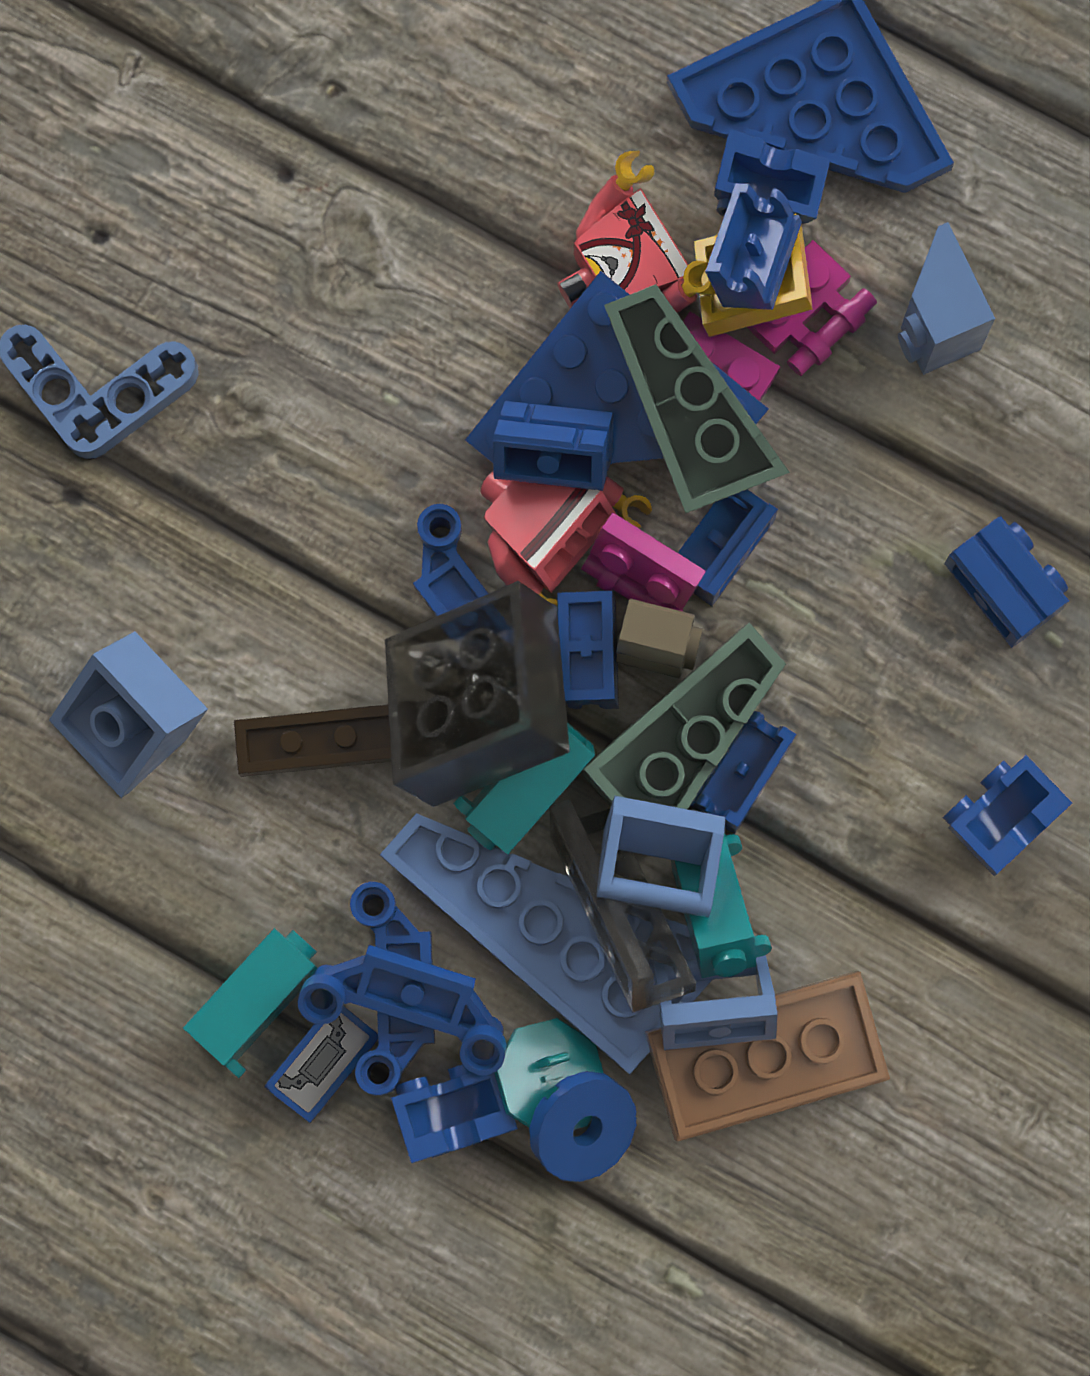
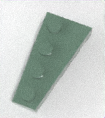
[604,284,790,513]
[580,622,786,809]

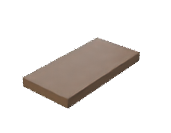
[645,971,890,1142]

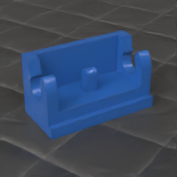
[705,183,802,310]
[678,489,778,606]
[557,591,619,709]
[690,711,796,834]

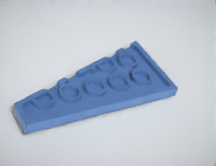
[380,813,712,1075]

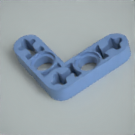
[0,325,199,459]

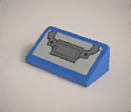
[264,1006,378,1123]

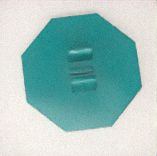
[495,1018,604,1130]

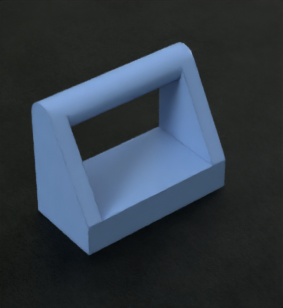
[596,796,725,918]
[654,955,778,1050]

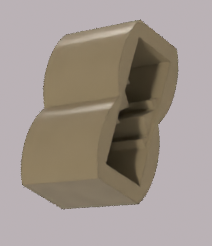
[616,599,703,679]

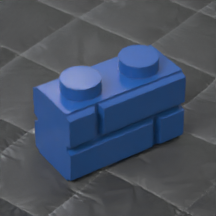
[493,401,614,491]
[944,516,1069,648]

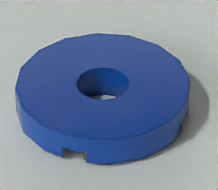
[529,1071,637,1182]

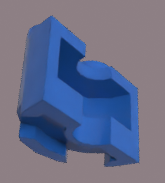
[714,129,831,224]
[943,755,1072,876]
[391,1064,518,1164]

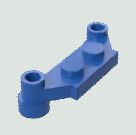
[413,504,559,680]
[350,882,435,1096]
[298,945,507,1075]

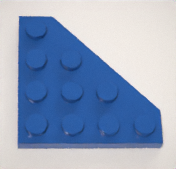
[667,0,954,193]
[465,271,769,464]

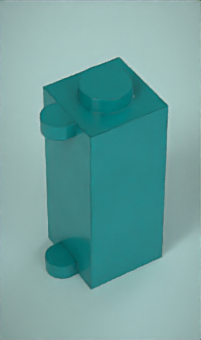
[453,704,595,855]
[671,833,772,979]
[183,928,318,1078]

